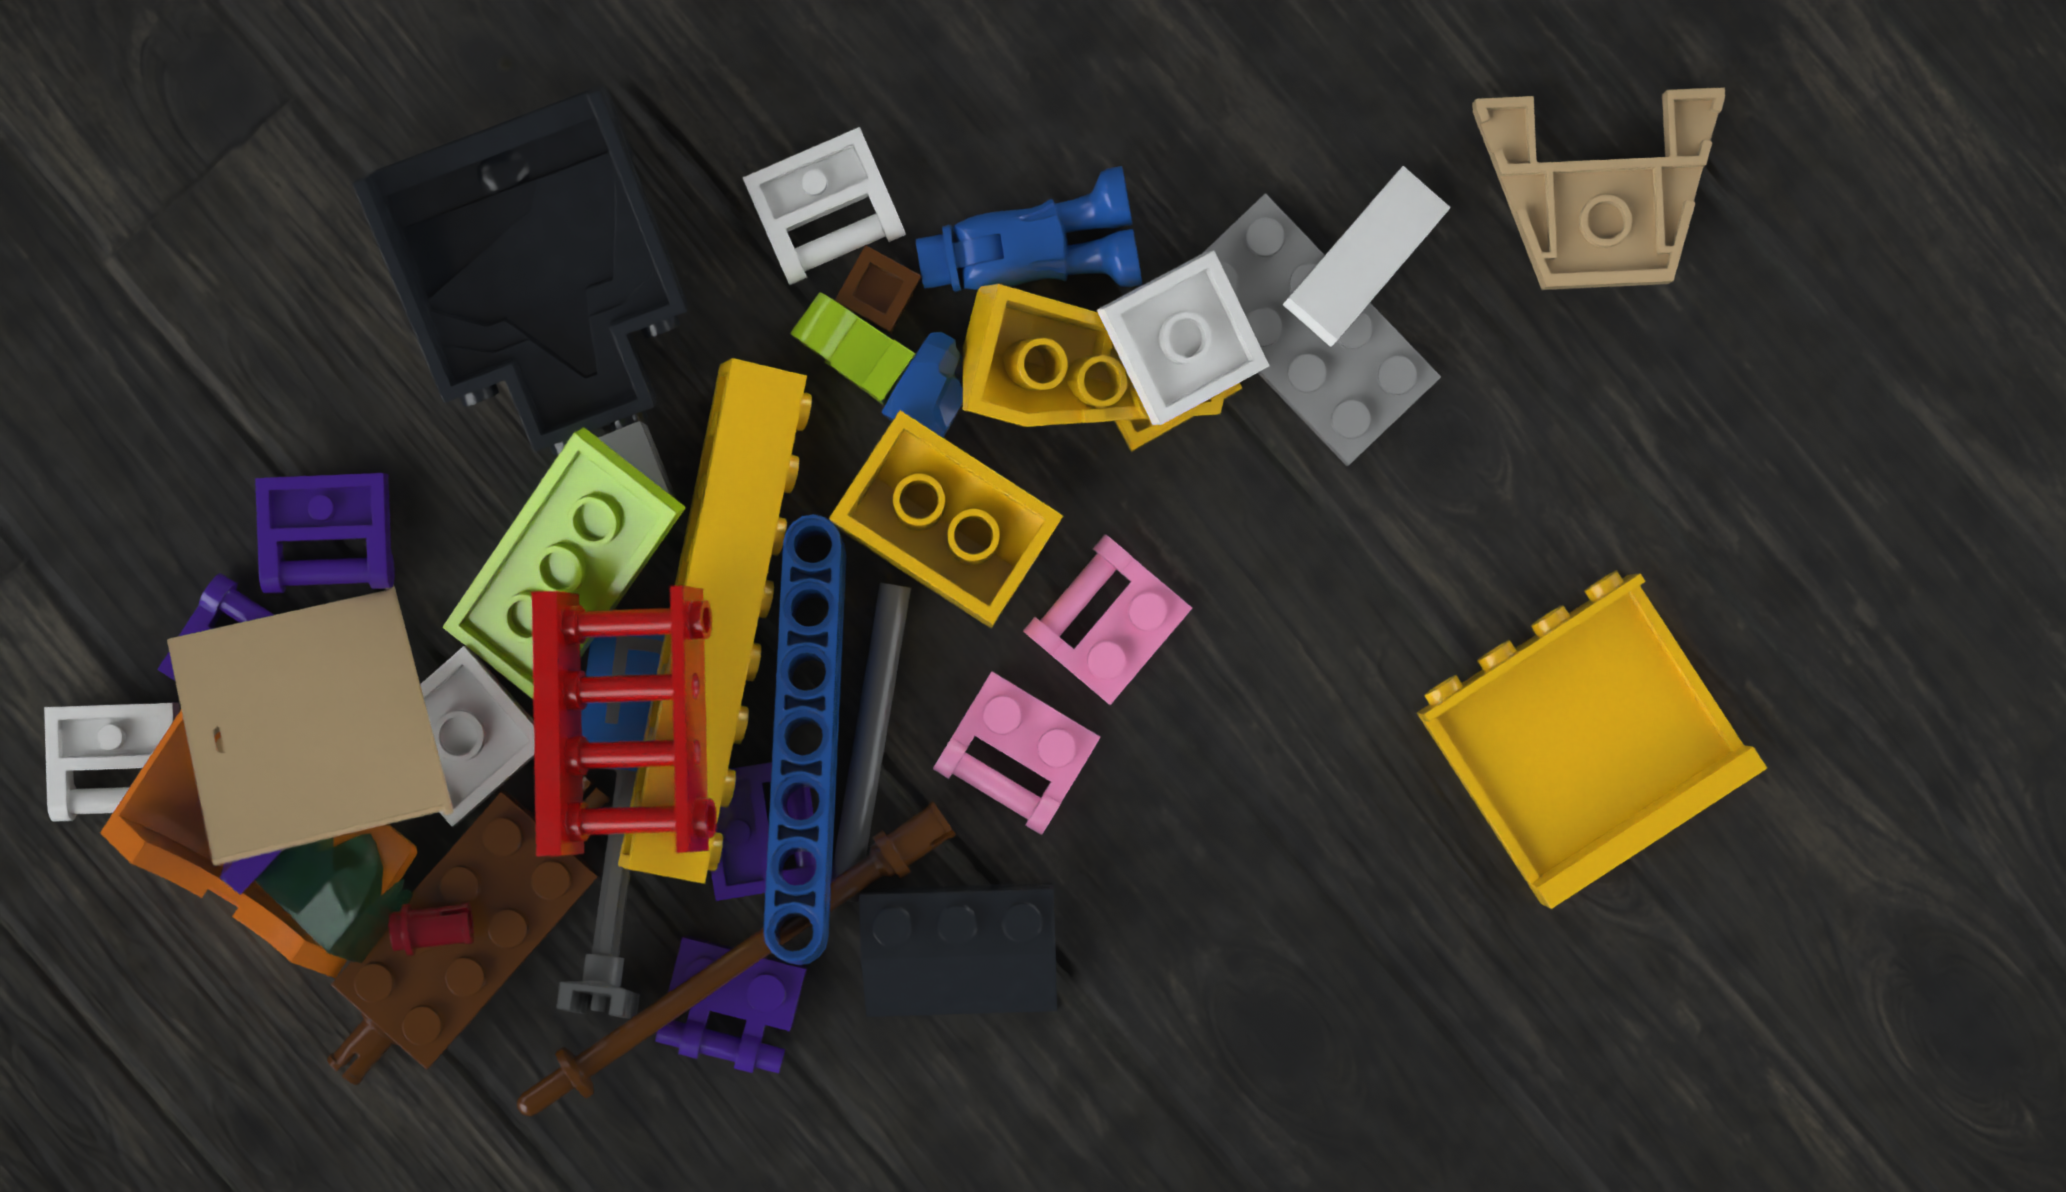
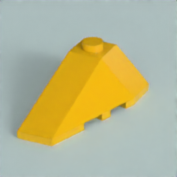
[963,284,1226,427]

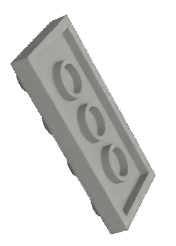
[1202,193,1441,466]

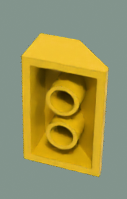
[829,410,1063,628]

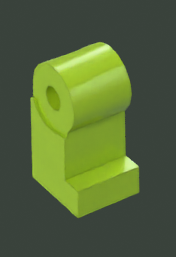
[790,292,916,406]

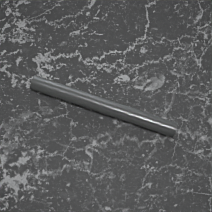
[831,583,911,902]

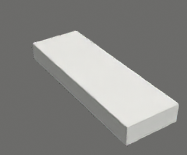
[1283,166,1451,347]

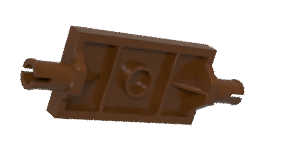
[327,774,612,1085]

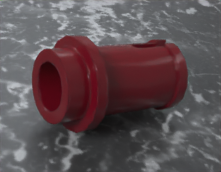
[389,902,474,956]

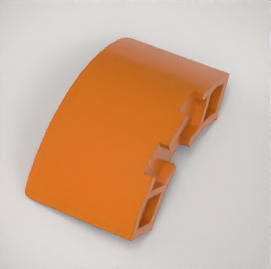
[100,710,417,978]

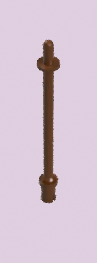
[517,801,956,1116]

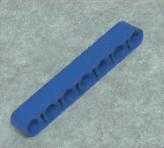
[764,515,846,965]

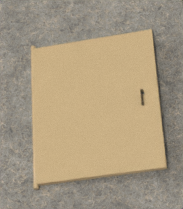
[167,585,453,865]

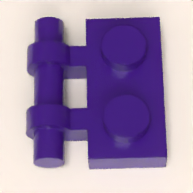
[655,935,807,1074]

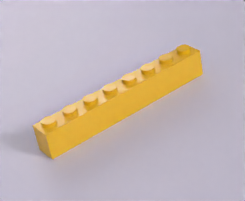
[618,358,812,884]

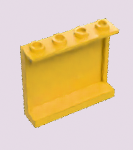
[1416,570,1767,909]

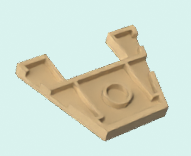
[1472,87,1725,290]

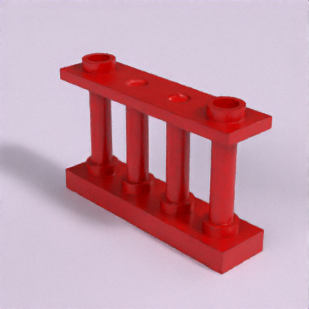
[531,585,717,856]

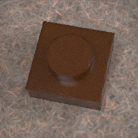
[835,245,922,334]

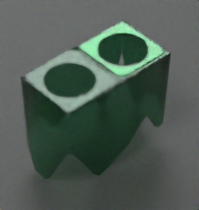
[255,833,413,963]

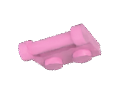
[1023,534,1192,705]
[933,671,1101,835]

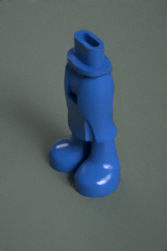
[916,166,1142,292]

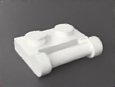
[743,127,906,285]
[44,703,180,822]

